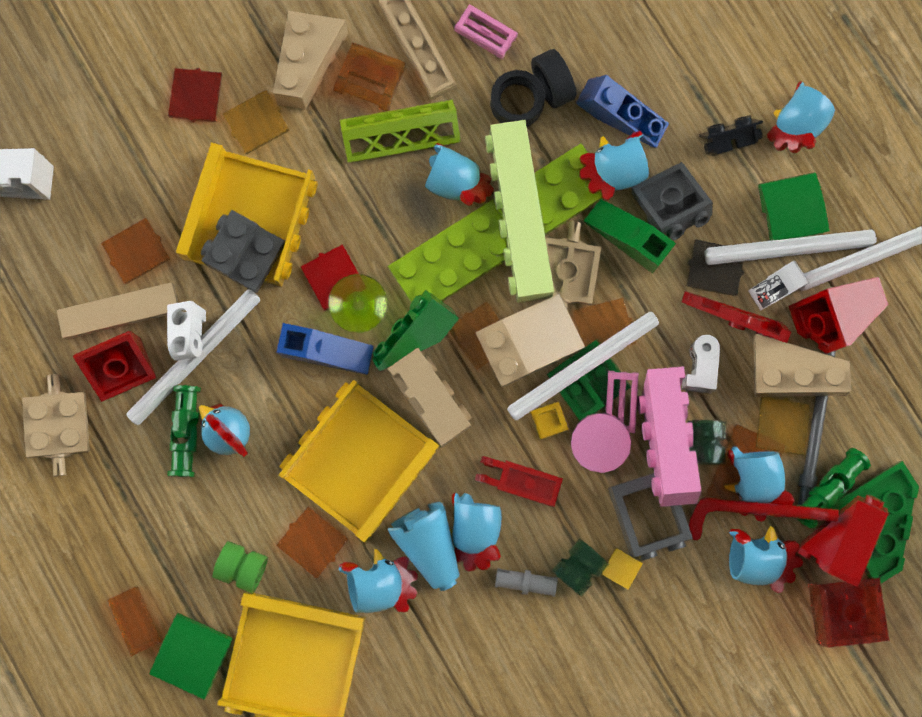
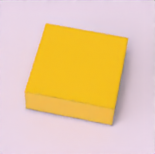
[530,402,569,440]
[601,548,643,590]

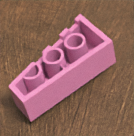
[637,367,701,507]

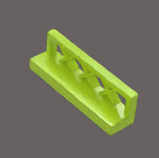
[340,100,461,163]

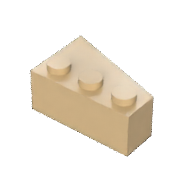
[273,11,348,110]
[754,333,851,397]

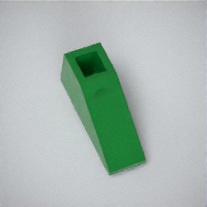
[583,199,676,274]
[372,290,459,371]

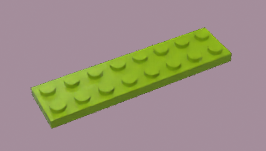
[388,143,602,302]

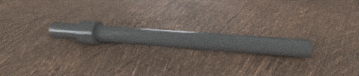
[798,351,836,505]

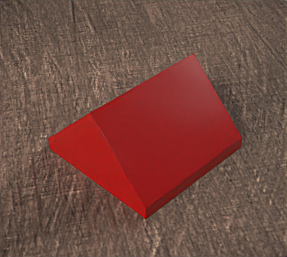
[73,330,156,402]

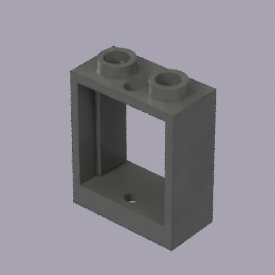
[608,473,693,561]

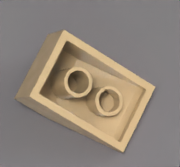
[475,294,585,387]

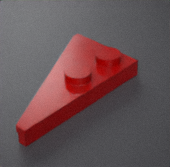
[681,291,791,343]

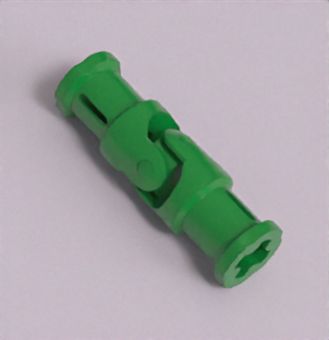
[167,385,201,477]
[796,448,871,529]

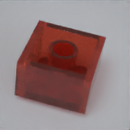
[808,577,890,648]

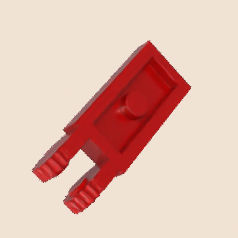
[475,456,563,507]

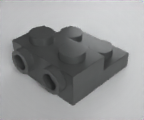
[631,162,713,241]
[201,210,285,293]

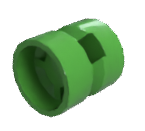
[212,541,268,594]

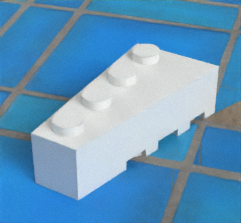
[0,148,54,200]

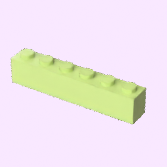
[485,120,554,303]

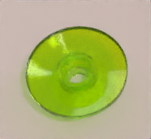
[328,274,388,333]

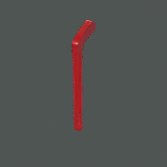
[688,497,839,541]

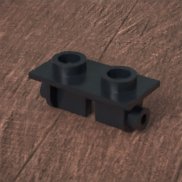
[699,115,763,156]

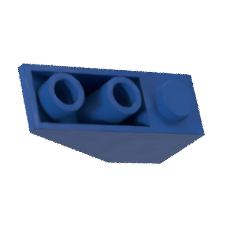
[576,75,669,148]
[276,323,374,375]

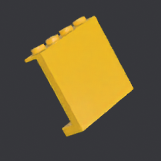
[176,142,318,287]
[279,380,440,543]
[217,592,366,717]

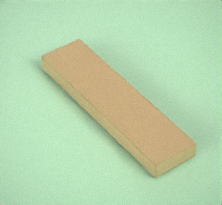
[379,0,457,100]
[57,282,178,340]

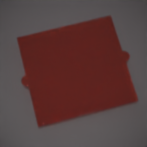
[168,68,222,123]

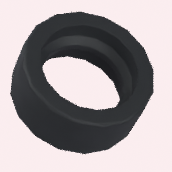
[531,49,577,108]
[490,70,545,127]

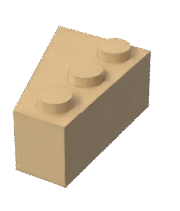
[388,348,472,448]

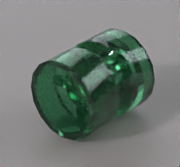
[687,420,727,465]
[552,539,609,597]

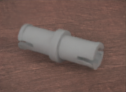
[495,568,558,597]

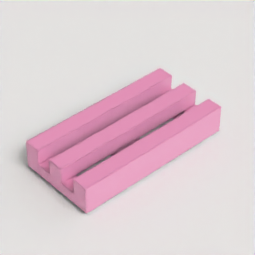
[454,4,518,59]
[606,371,639,433]

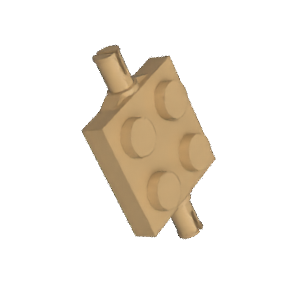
[545,221,601,308]
[22,374,90,476]

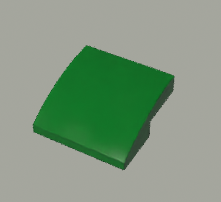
[758,172,830,241]
[547,339,632,421]
[149,613,233,700]

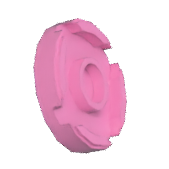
[571,413,631,473]

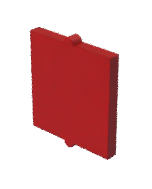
[301,244,367,311]

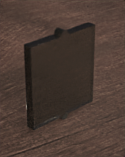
[686,239,744,296]

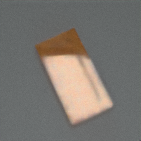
[107,586,162,656]

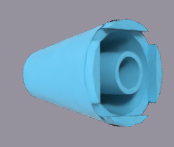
[387,502,460,591]

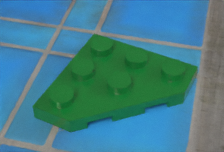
[832,461,919,586]

